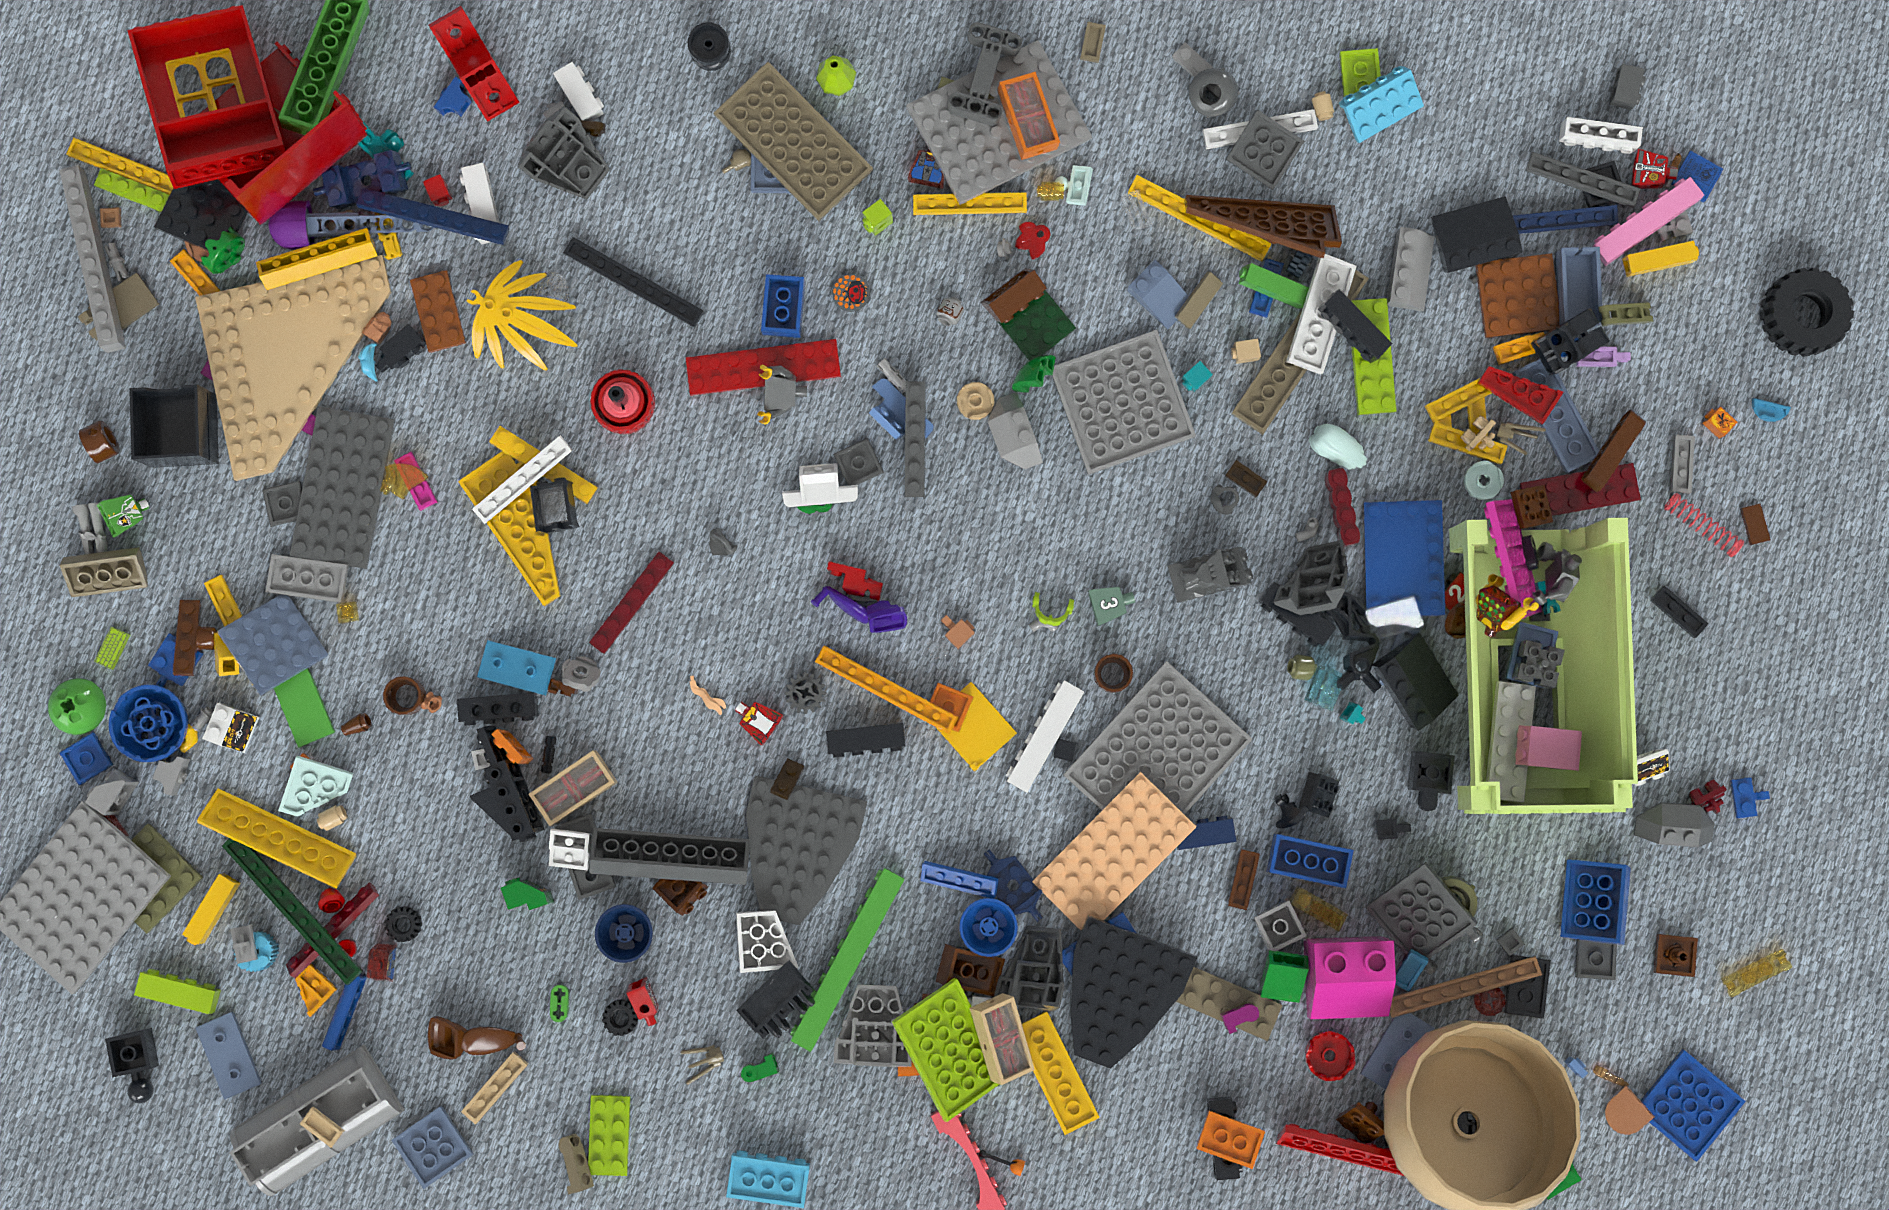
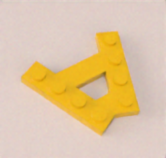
[1424,378,1508,465]

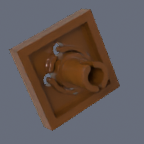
[1510,485,1553,529]
[1654,934,1698,977]
[1336,1101,1384,1144]

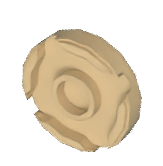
[957,382,994,420]

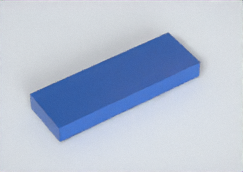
[1249,258,1284,318]

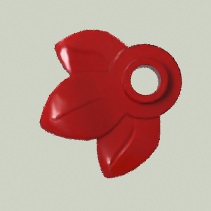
[1015,222,1051,259]

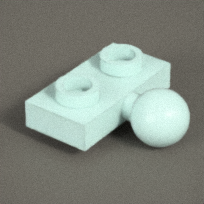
[1054,165,1093,206]

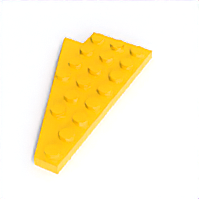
[458,451,561,607]

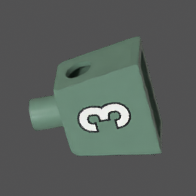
[1088,587,1135,627]

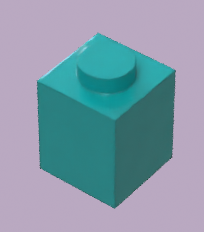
[1182,361,1213,393]

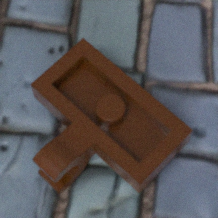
[548,678,579,697]

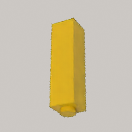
[1622,241,1699,277]
[182,873,241,945]

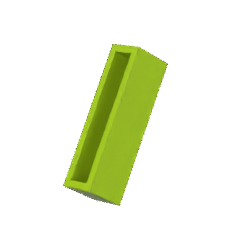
[134,969,221,1014]

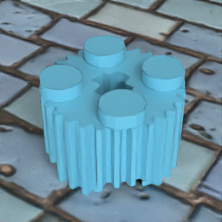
[234,931,279,972]

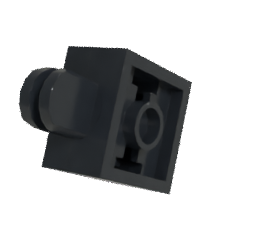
[1408,751,1455,811]

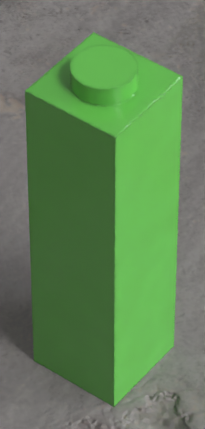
[1238,263,1309,309]

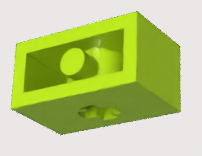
[862,198,893,236]

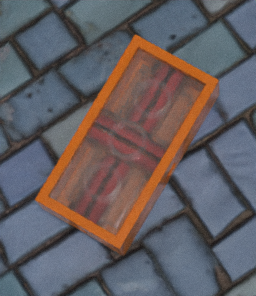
[997,71,1060,160]

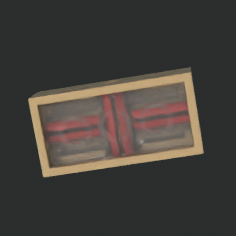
[529,750,618,826]
[970,993,1035,1085]

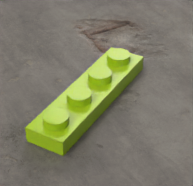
[94,168,170,212]

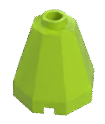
[816,55,856,96]

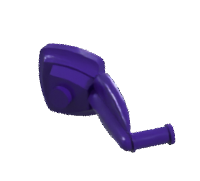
[811,585,908,633]

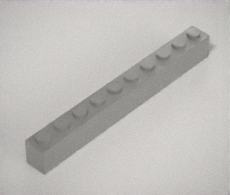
[59,165,126,353]

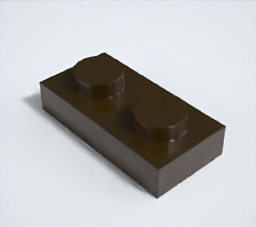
[1225,460,1268,498]
[770,758,804,800]

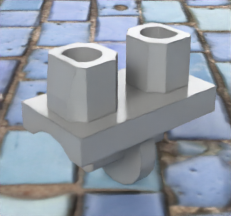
[230,924,258,964]

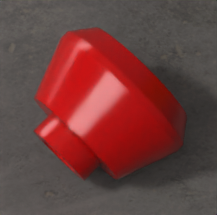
[318,888,345,913]

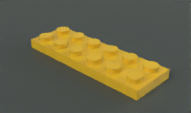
[1021,1011,1100,1135]

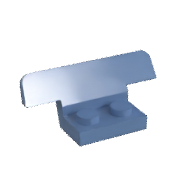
[869,378,933,439]

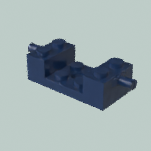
[313,150,412,209]

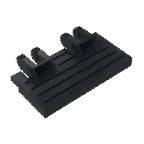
[736,960,815,1039]

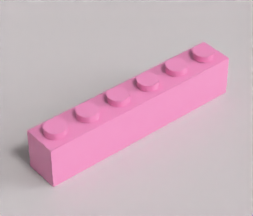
[1593,177,1704,266]

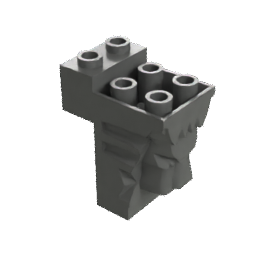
[1168,547,1253,603]

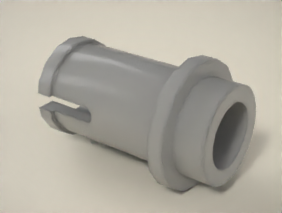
[190,707,213,732]

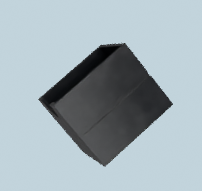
[129,384,219,468]

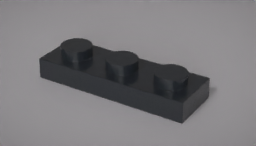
[1650,585,1709,638]

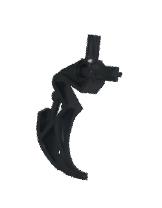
[1325,591,1382,693]

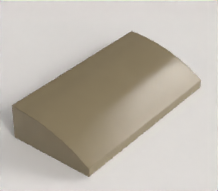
[59,547,148,597]

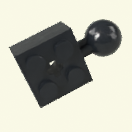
[105,1028,159,1104]

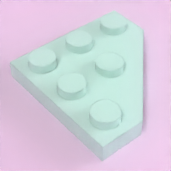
[278,756,354,816]

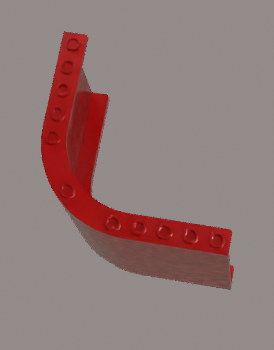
[199,42,367,225]

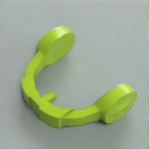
[1032,592,1074,626]

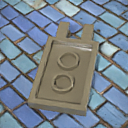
[78,272,159,340]

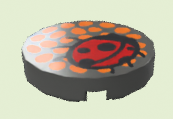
[832,274,870,312]

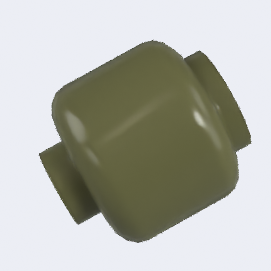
[1287,654,1318,681]

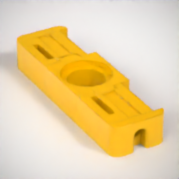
[374,212,402,260]

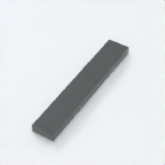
[1525,152,1641,208]

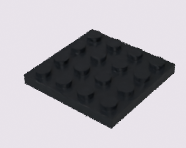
[154,179,248,252]

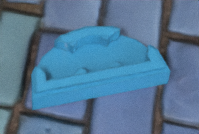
[1752,398,1791,422]

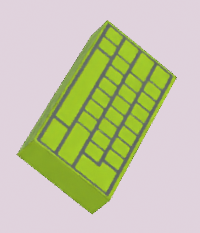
[94,627,130,670]

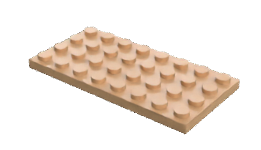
[1032,772,1197,930]

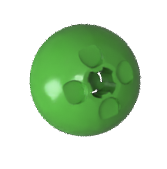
[48,678,106,735]

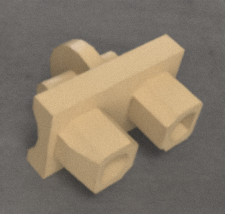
[1460,415,1496,451]

